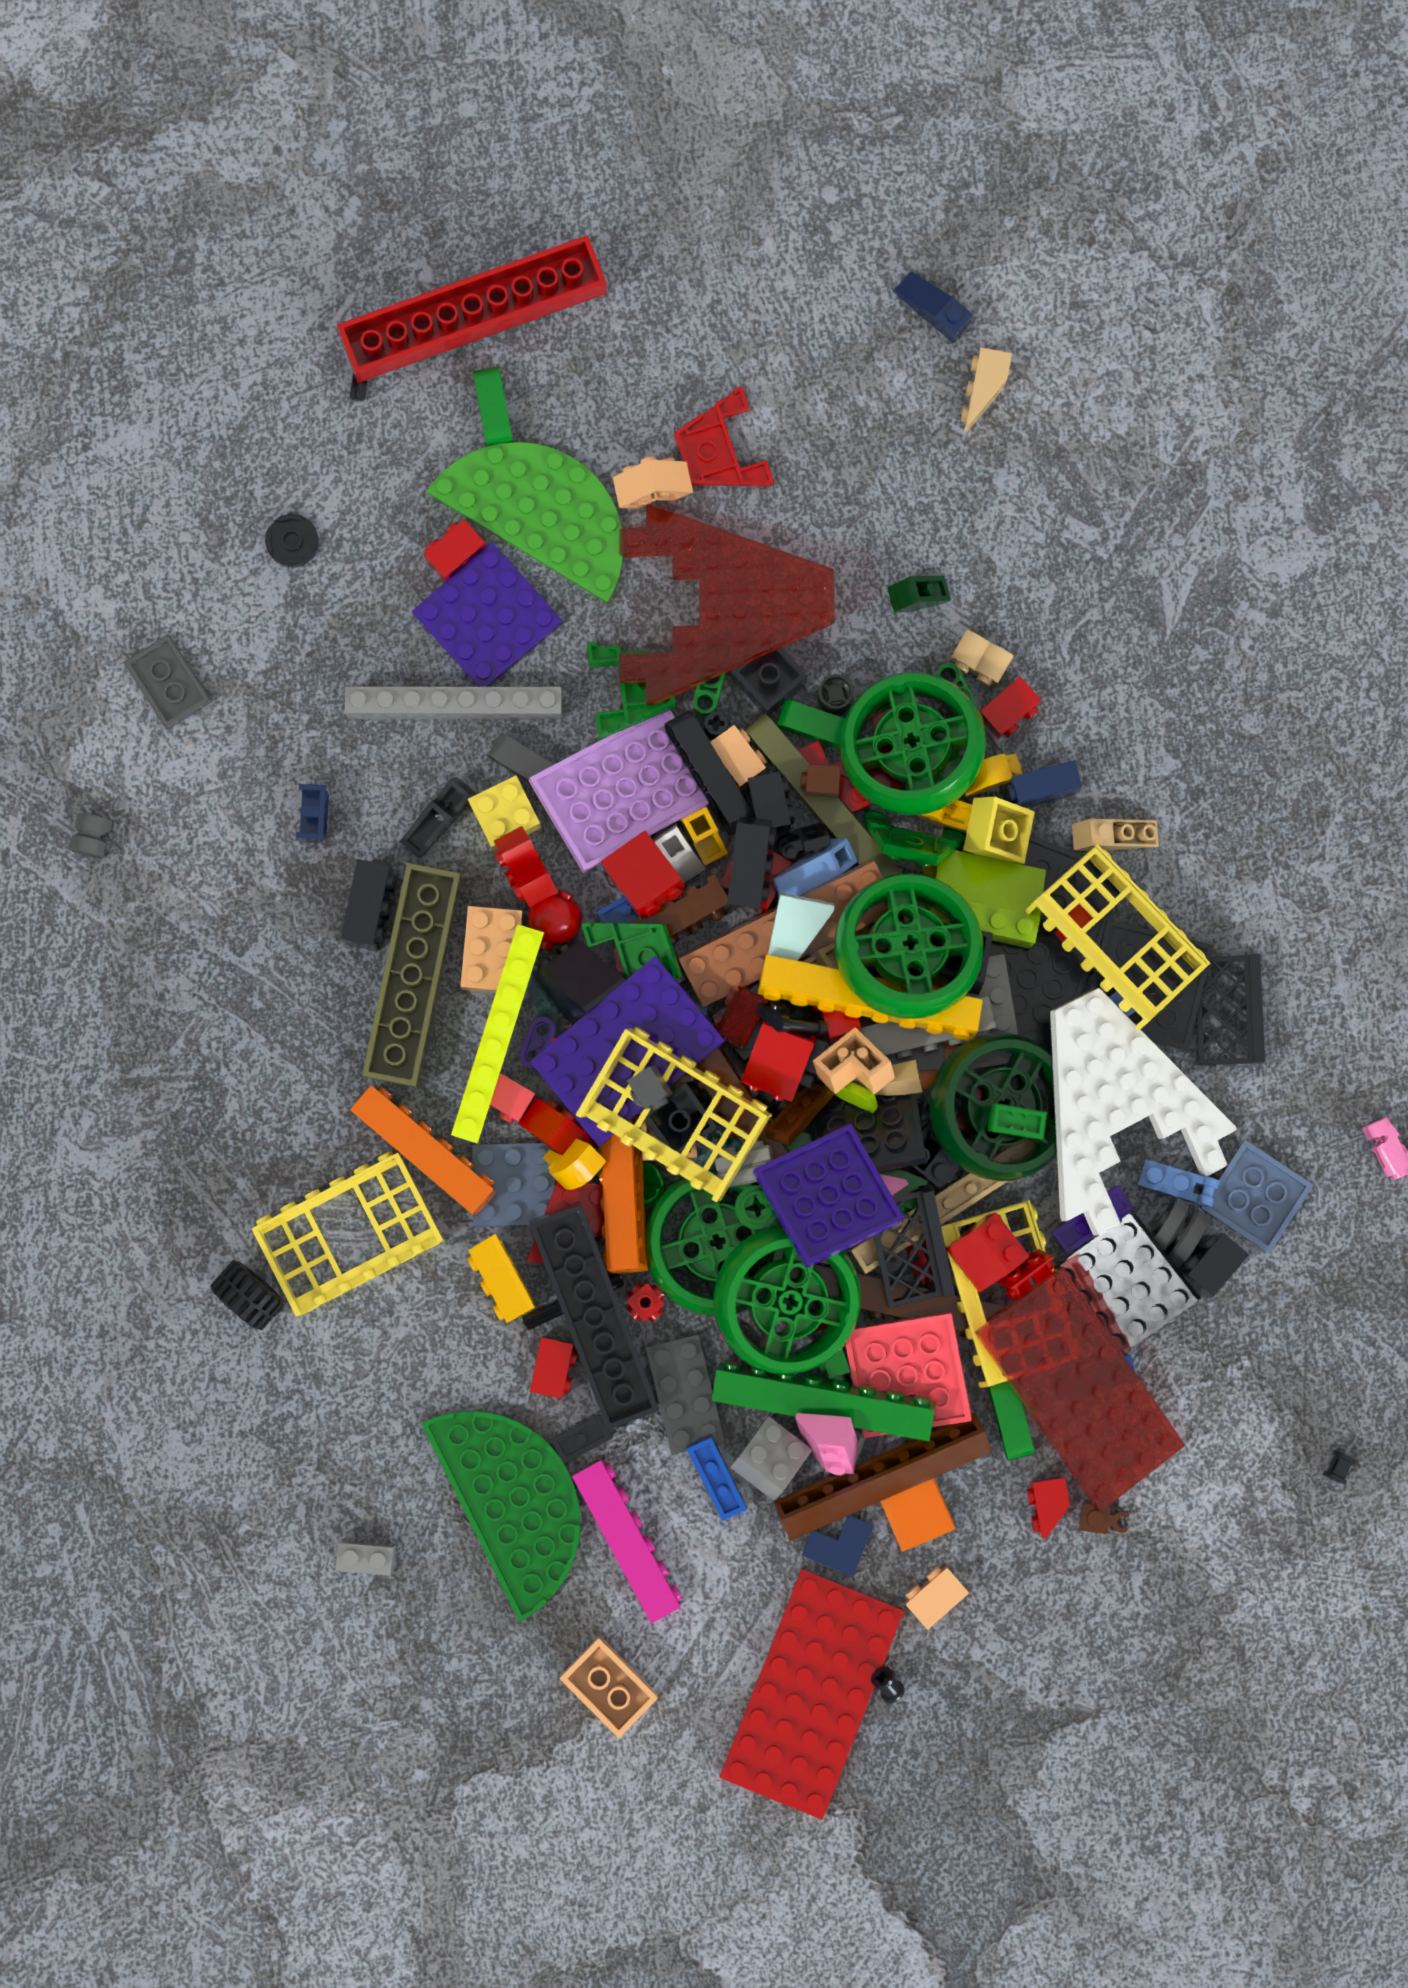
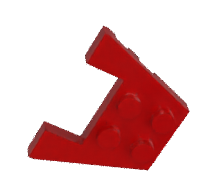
[674,386,774,486]
[798,708,902,814]
[526,1182,605,1264]

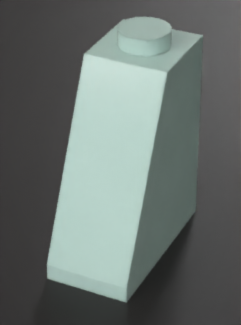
[767,892,835,961]

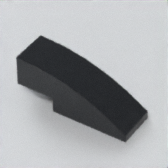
[400,777,477,859]

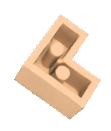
[613,456,693,509]
[813,1027,895,1094]

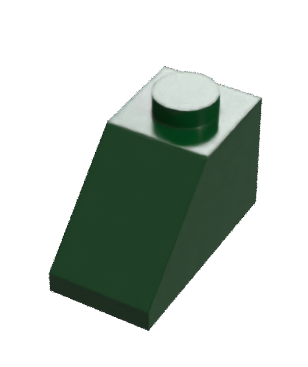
[887,575,951,613]

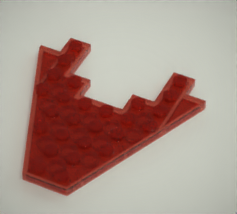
[619,504,835,706]

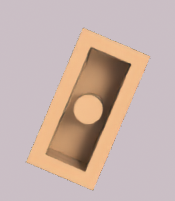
[711,725,767,790]
[904,1566,969,1630]

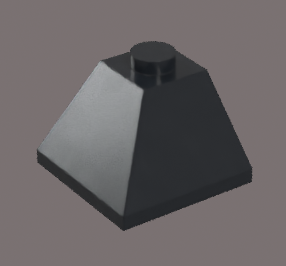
[645,1081,718,1153]

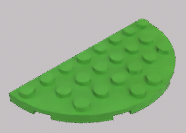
[426,442,624,604]

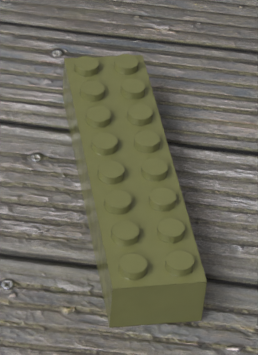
[362,863,462,1089]

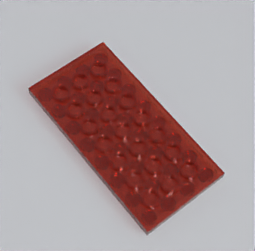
[974,1267,1185,1512]

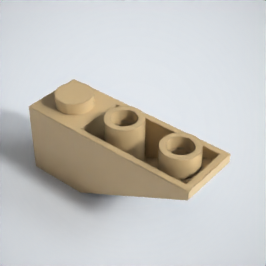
[961,347,1012,432]
[1072,819,1159,851]

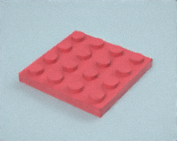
[845,1311,972,1438]

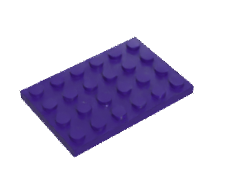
[530,956,726,1146]

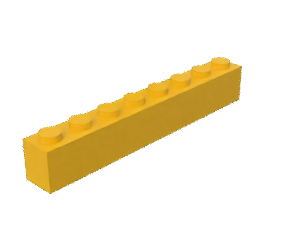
[757,955,983,1040]

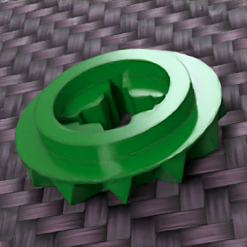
[735,1185,777,1230]

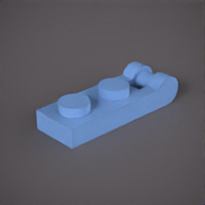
[1138,1159,1220,1208]

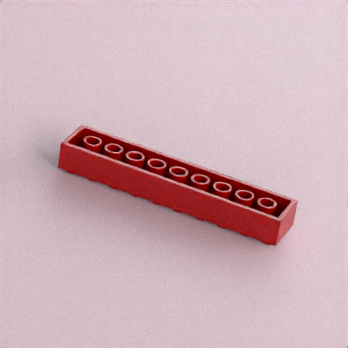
[337,235,607,383]

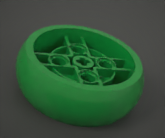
[840,672,986,815]
[835,873,983,1019]
[645,1168,785,1316]
[713,1226,861,1374]

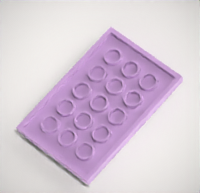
[528,710,709,873]

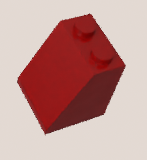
[601,830,686,919]
[741,1020,817,1102]

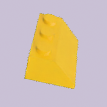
[467,1234,537,1323]

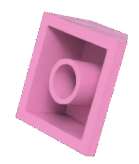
[795,1413,859,1475]

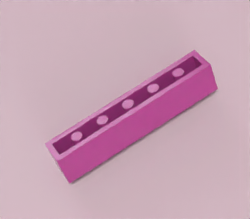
[572,1459,683,1624]

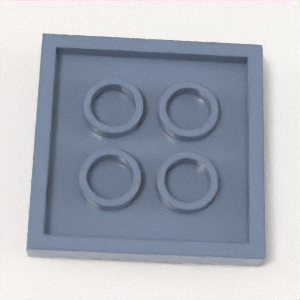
[1200,1140,1314,1253]
[472,1143,555,1227]

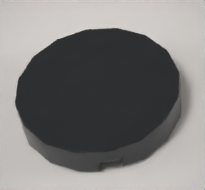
[265,514,319,568]

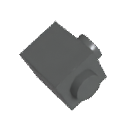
[627,1066,673,1111]

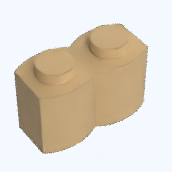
[950,630,1014,687]

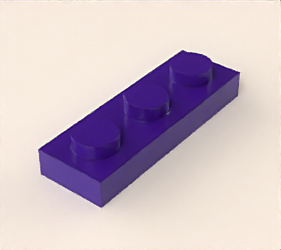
[1050,1186,1134,1255]

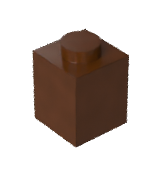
[801,765,840,798]

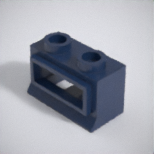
[296,784,329,843]

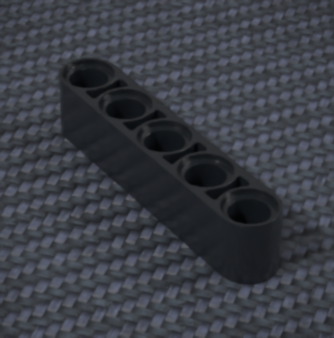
[664,710,755,836]

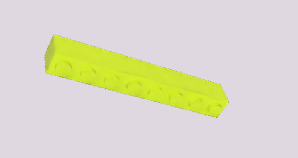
[451,924,544,1143]

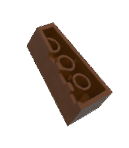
[630,873,730,945]

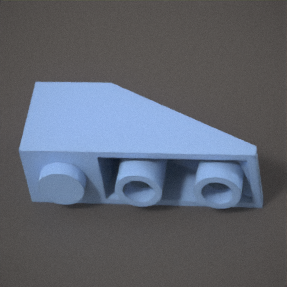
[772,838,858,896]

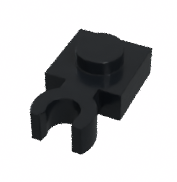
[800,1040,828,1088]

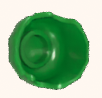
[643,1161,665,1206]

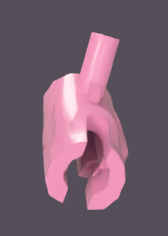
[1362,1116,1408,1180]

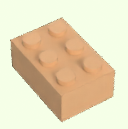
[460,906,524,993]
[559,1635,659,1738]

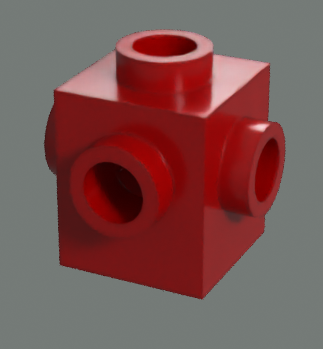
[626,1283,666,1322]

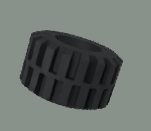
[210,1260,284,1330]

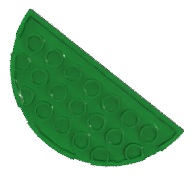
[421,1411,581,1622]

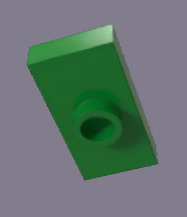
[988,1103,1047,1140]

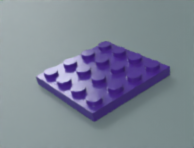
[412,542,563,687]
[753,1124,905,1268]

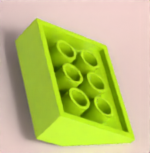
[928,851,1046,949]

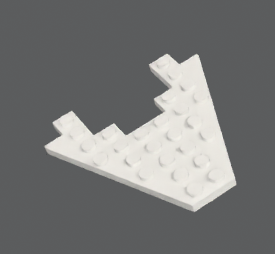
[1050,988,1237,1235]

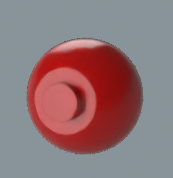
[528,889,582,951]

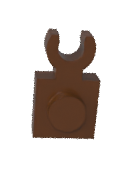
[1079,1502,1129,1534]

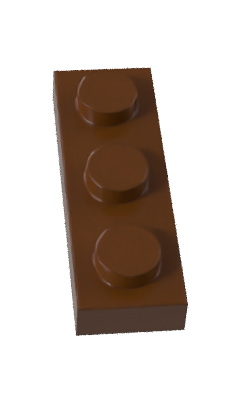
[765,1082,833,1145]

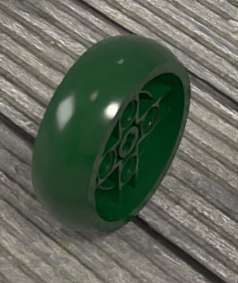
[929,1032,1057,1181]

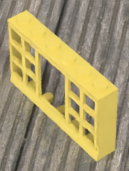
[1025,844,1210,1031]
[576,1027,772,1202]
[252,1151,445,1317]
[941,1200,1078,1388]

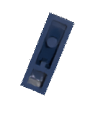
[893,272,973,343]

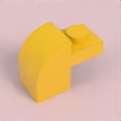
[965,753,1023,796]
[917,800,972,833]
[680,806,728,866]
[543,1139,606,1190]

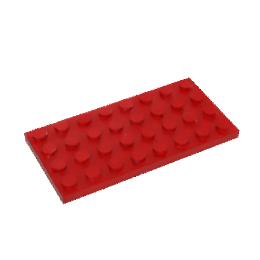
[719,1568,904,1820]

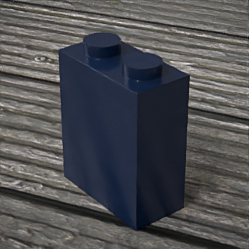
[1004,760,1082,808]

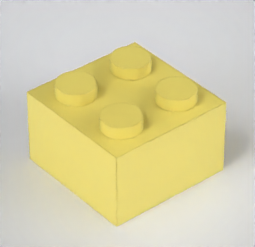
[468,776,541,852]
[963,797,1035,864]

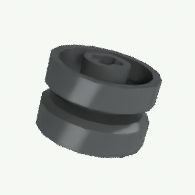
[1151,1196,1211,1267]

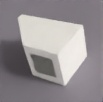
[653,824,706,883]

